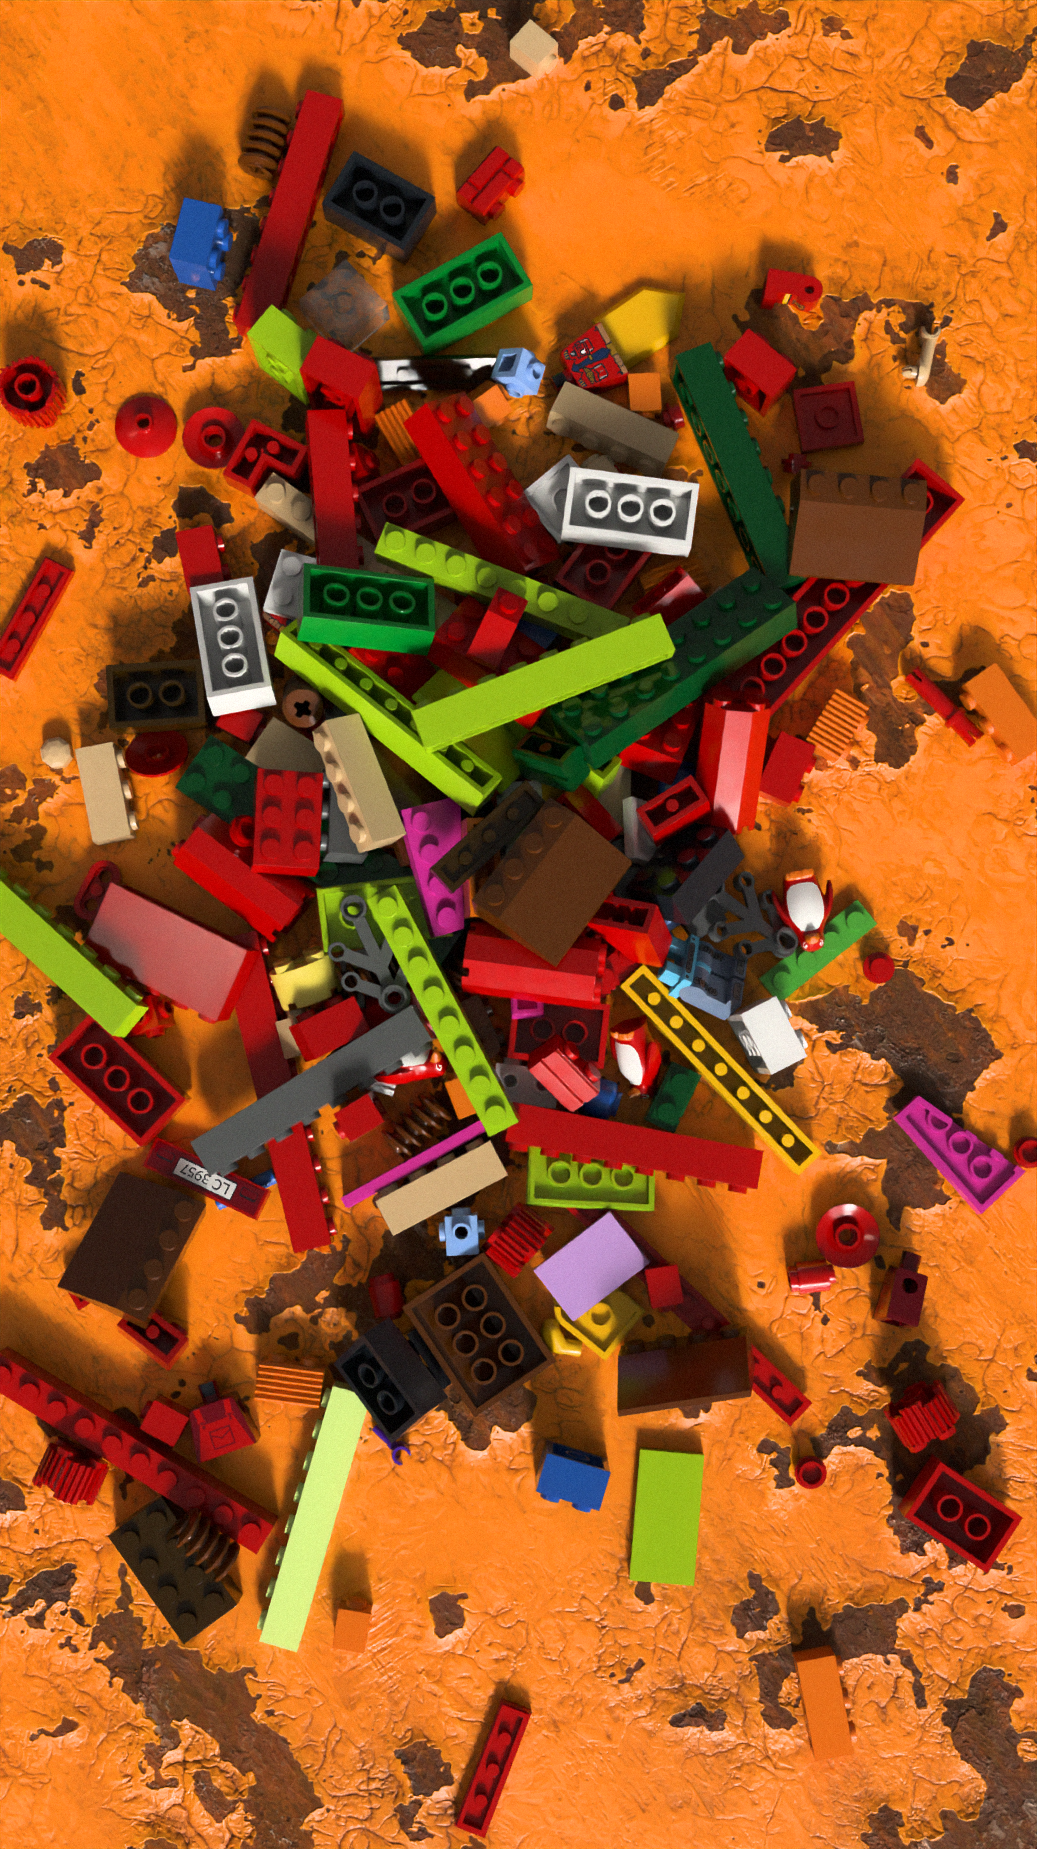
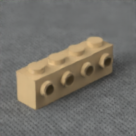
[546,381,679,478]
[312,713,406,853]
[375,1137,508,1236]

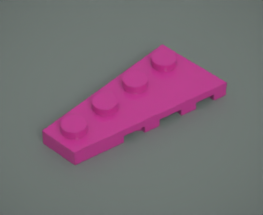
[398,798,464,938]
[892,1095,1026,1214]

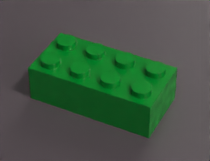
[392,232,533,355]
[297,563,435,656]

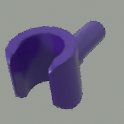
[372,1424,411,1465]

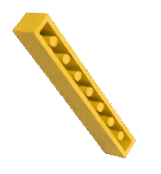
[618,964,822,1175]

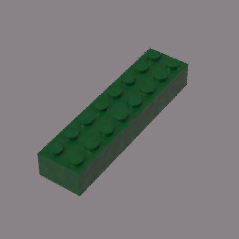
[670,342,807,595]
[550,566,797,770]

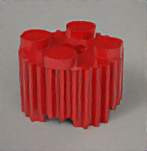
[0,354,67,429]
[481,1201,555,1279]
[883,1379,960,1453]
[32,1436,109,1506]

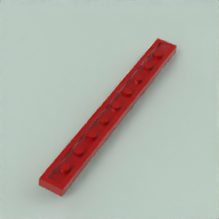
[567,1208,812,1426]

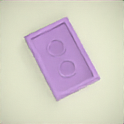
[533,1210,650,1322]

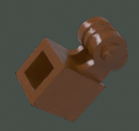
[460,994,507,1059]

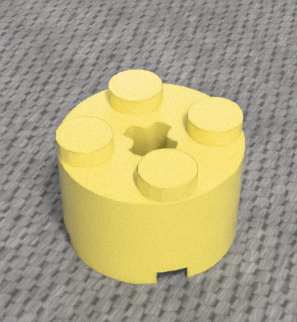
[269,945,342,1011]

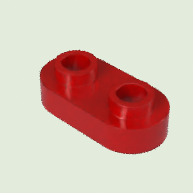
[73,860,122,921]

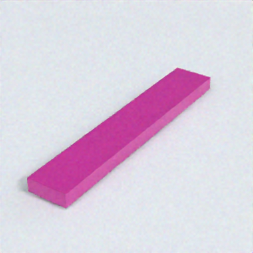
[341,1119,486,1208]

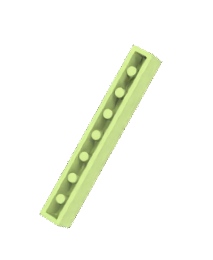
[257,1381,367,1652]

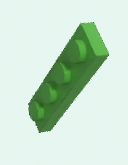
[758,899,877,1001]

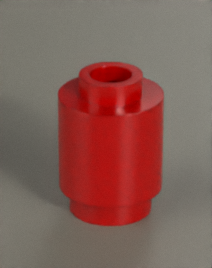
[787,1258,836,1295]
[368,1272,405,1321]

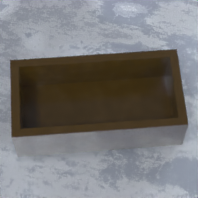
[108,1494,243,1644]

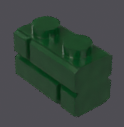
[512,731,590,793]
[643,1061,702,1133]

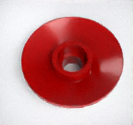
[115,396,178,458]
[182,407,245,469]
[125,731,189,778]
[815,1204,880,1269]

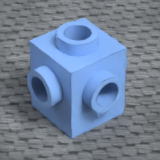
[491,347,545,398]
[439,1207,485,1256]

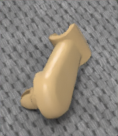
[901,326,941,387]

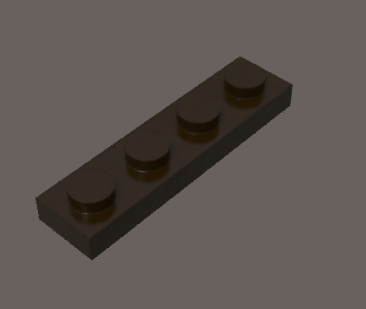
[371,354,497,391]
[429,780,545,894]

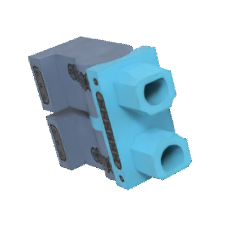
[657,934,748,1021]

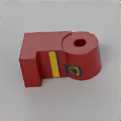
[760,268,823,312]

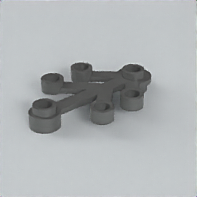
[708,871,798,961]
[328,895,411,1014]

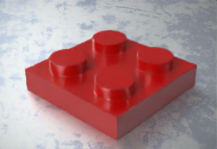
[791,381,865,454]

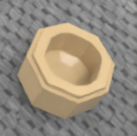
[40,737,74,769]

